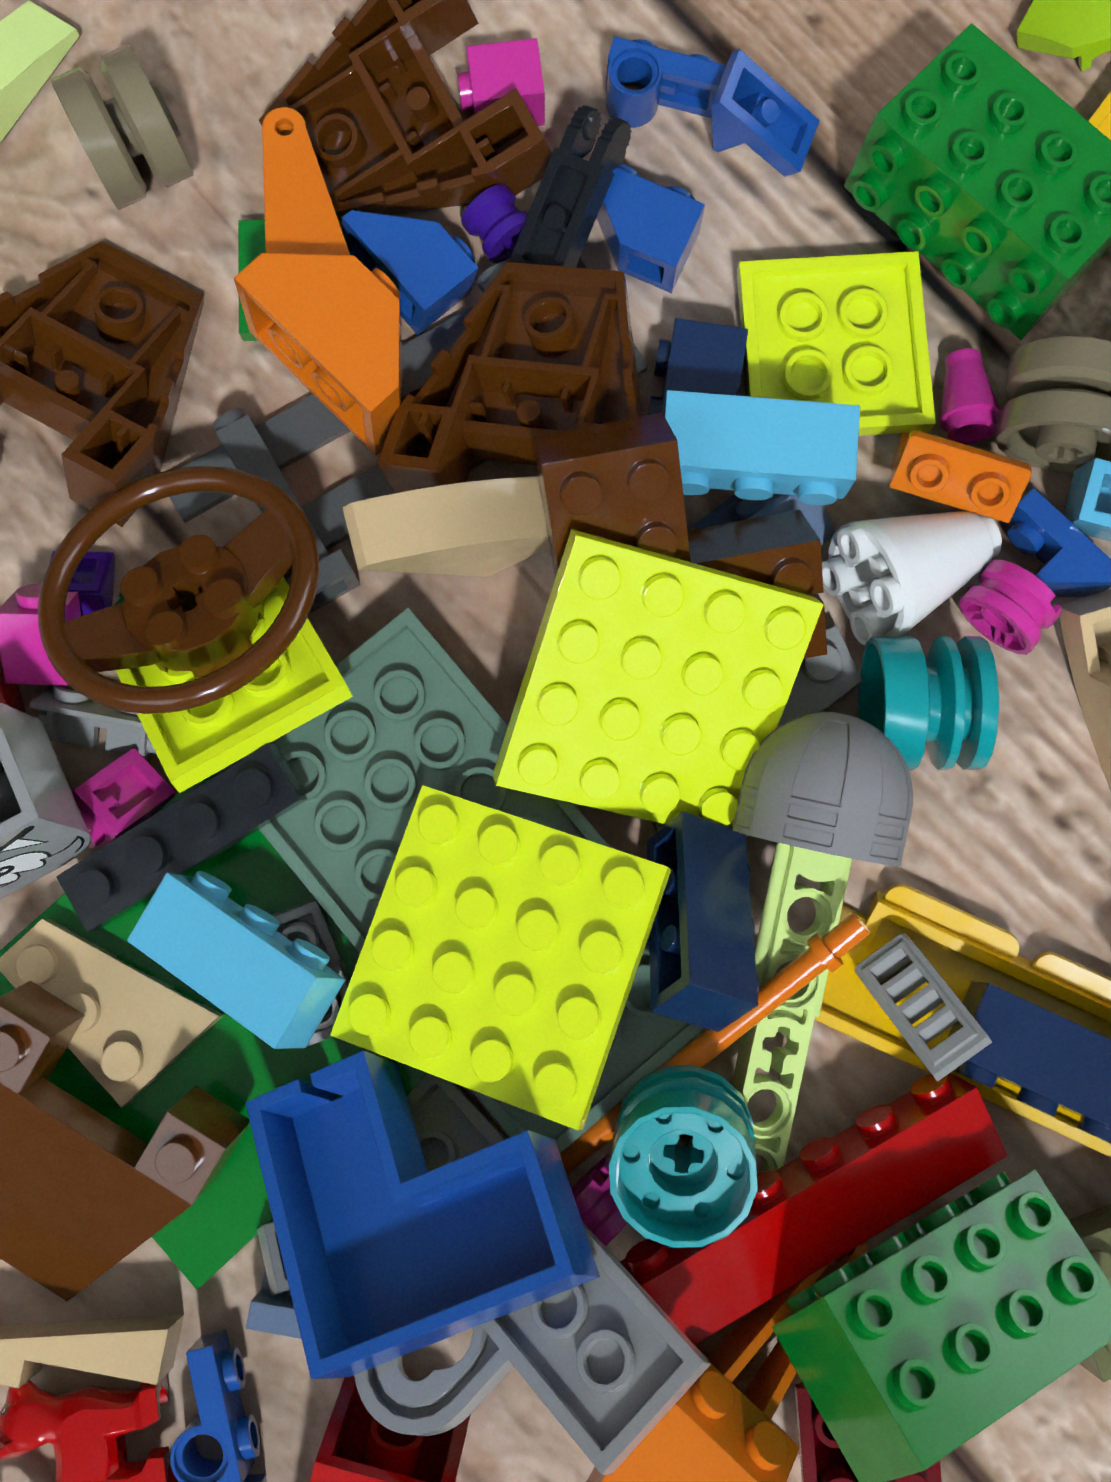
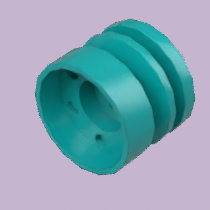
[858,636,999,770]
[609,1065,758,1248]

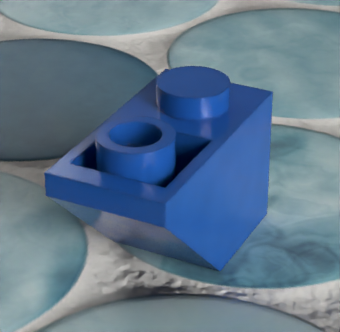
[597,164,705,293]

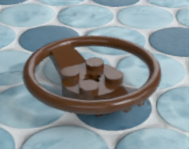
[37,466,319,714]

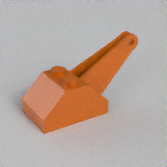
[234,107,403,456]
[586,1242,868,1482]

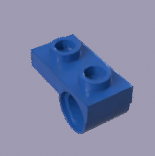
[606,36,727,128]
[170,1330,260,1482]

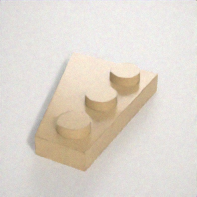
[0,919,224,1108]

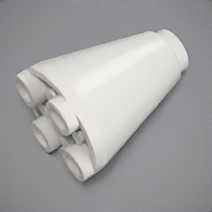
[822,511,1002,646]

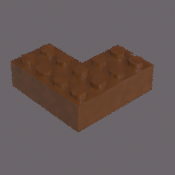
[532,413,827,659]

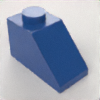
[341,210,479,335]

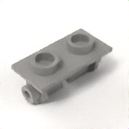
[30,685,156,759]

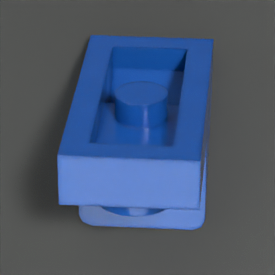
[711,49,820,177]
[999,488,1111,597]

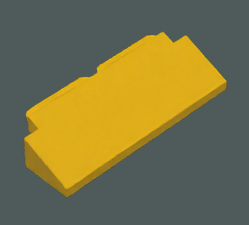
[814,883,1111,1157]

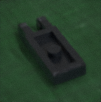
[509,105,632,267]

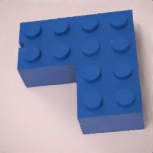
[245,1050,600,1379]

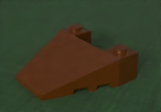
[259,0,552,221]
[0,241,204,527]
[378,262,642,493]
[0,980,250,1302]

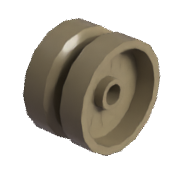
[50,43,194,211]
[996,336,1111,473]

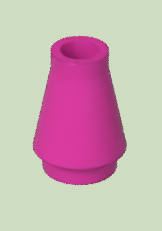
[939,348,1001,445]

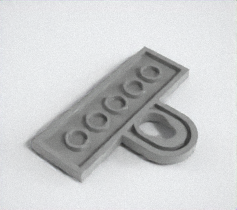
[354,1073,711,1475]

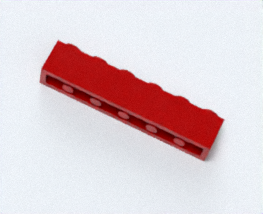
[620,1073,1008,1345]

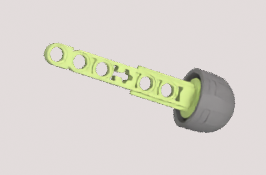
[731,712,913,1172]

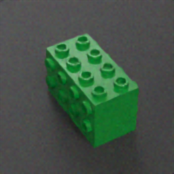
[844,23,1111,340]
[772,1169,1111,1482]

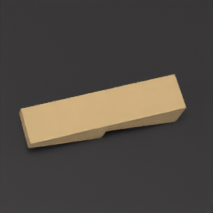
[0,1314,184,1388]

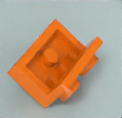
[889,430,1032,523]

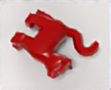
[0,1375,179,1482]

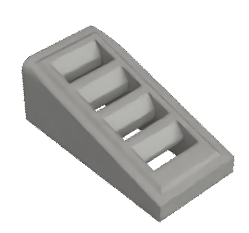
[855,933,992,1082]

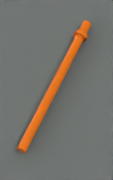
[560,913,871,1175]

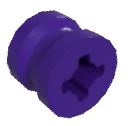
[461,184,528,263]

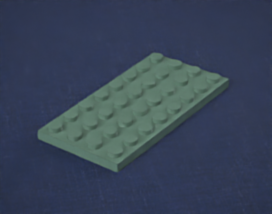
[215,608,705,1153]

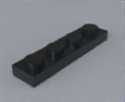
[56,743,308,932]

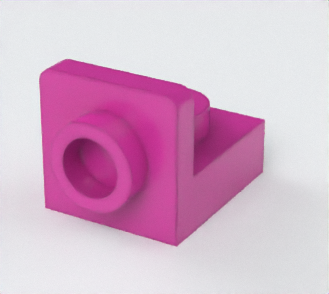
[73,748,176,848]

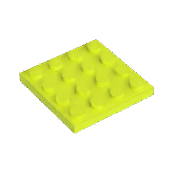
[492,529,824,829]
[330,785,671,1130]

